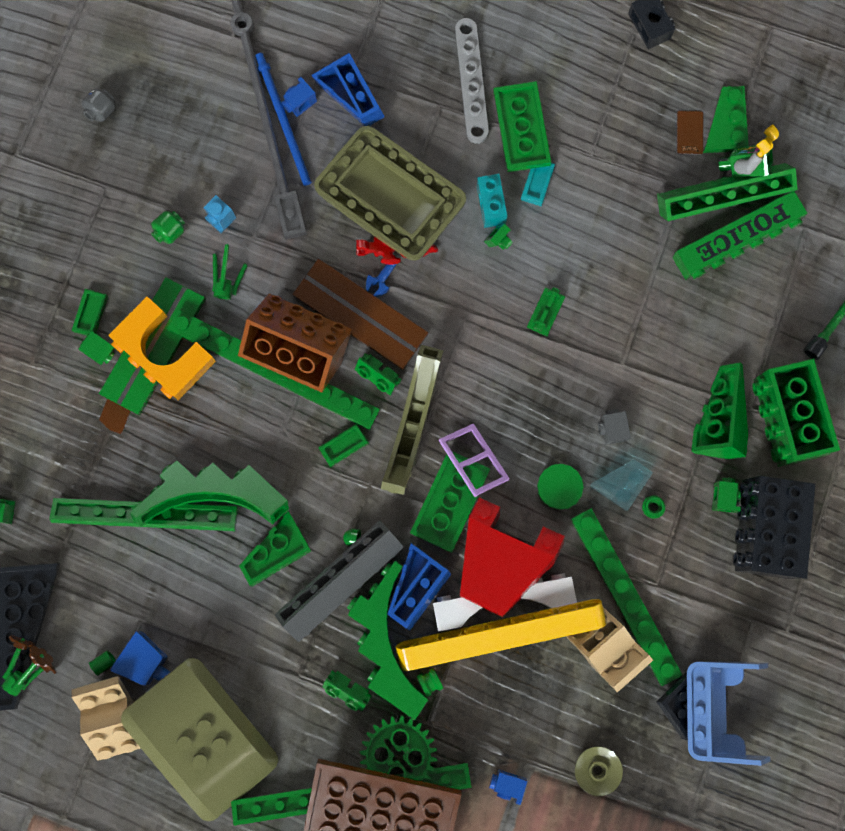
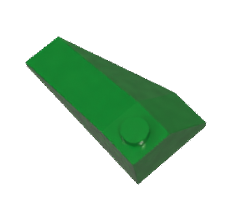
[691,362,748,459]

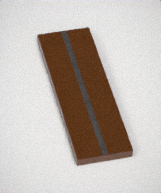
[293,259,428,370]

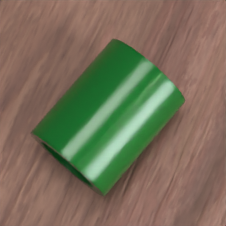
[89,650,116,676]

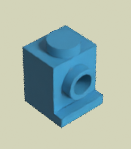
[203,195,236,233]

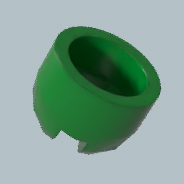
[343,529,361,547]

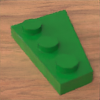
[703,86,749,153]
[239,511,312,587]

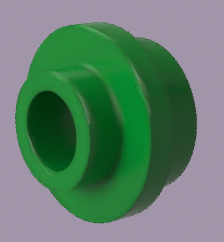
[642,495,665,519]

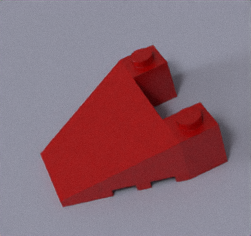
[460,497,565,617]

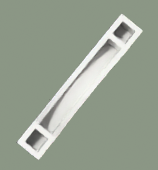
[433,573,577,631]

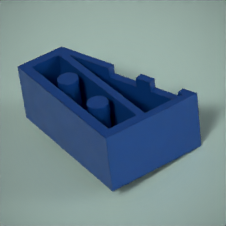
[311,53,385,126]
[387,543,451,631]

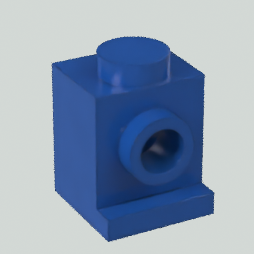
[281,77,317,117]
[489,769,527,805]

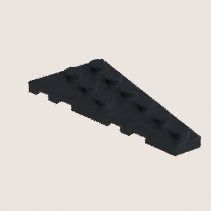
[0,563,60,711]

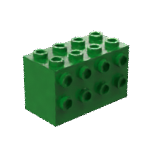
[752,359,840,467]

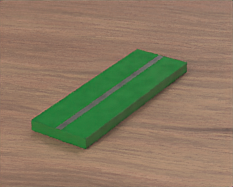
[99,277,206,416]

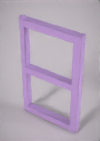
[438,423,509,497]

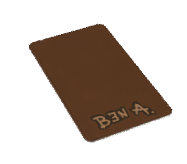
[677,111,703,154]
[99,399,131,434]

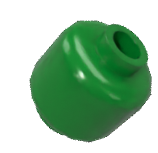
[151,211,185,244]

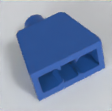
[110,631,170,686]

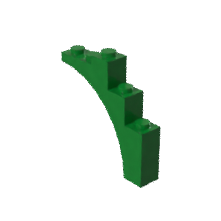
[130,461,289,527]
[347,561,428,720]

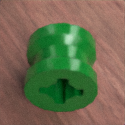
[417,667,444,697]

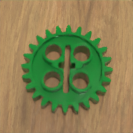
[360,716,437,781]

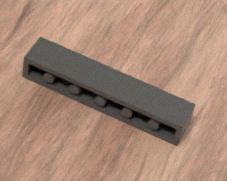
[275,520,404,642]

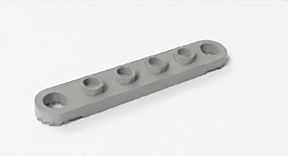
[455,18,489,144]

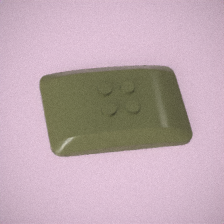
[314,126,466,260]
[121,658,278,821]

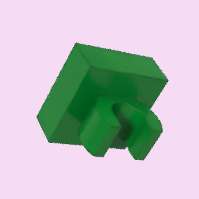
[483,223,513,250]

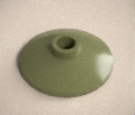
[575,746,623,796]

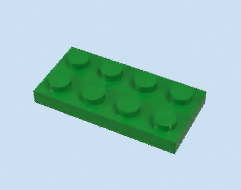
[493,81,551,172]
[410,451,490,553]

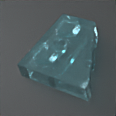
[590,460,653,511]

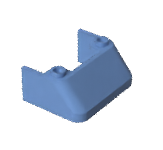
[687,662,770,766]

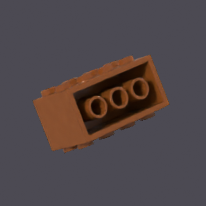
[238,294,352,392]

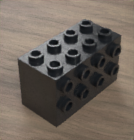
[733,476,815,579]

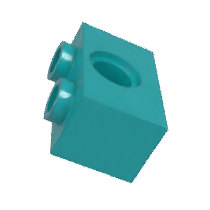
[476,174,507,228]

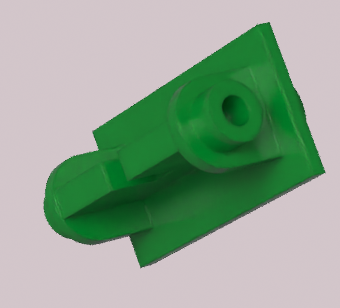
[527,287,565,336]
[355,353,402,396]
[322,670,372,712]

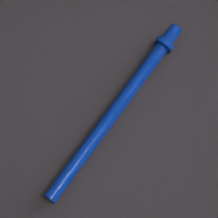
[255,53,312,186]

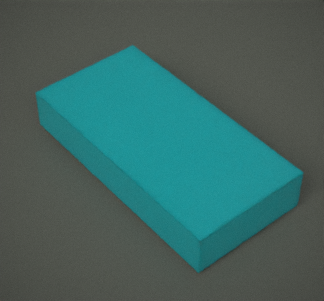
[521,163,555,207]

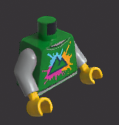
[719,124,779,178]

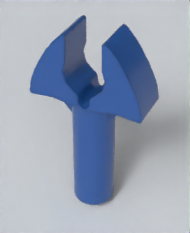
[366,264,397,298]

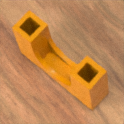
[108,297,216,400]

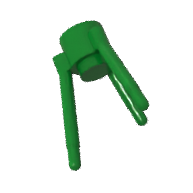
[212,244,247,300]

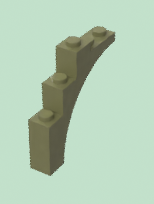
[381,345,443,495]

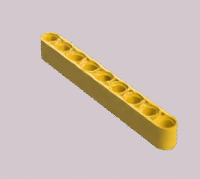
[396,599,607,671]

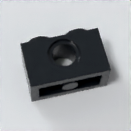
[628,0,675,50]

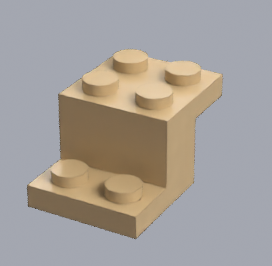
[566,607,653,693]
[72,676,140,761]

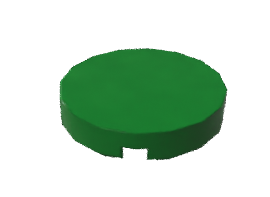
[537,464,584,510]

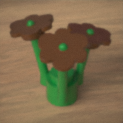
[2,635,57,696]

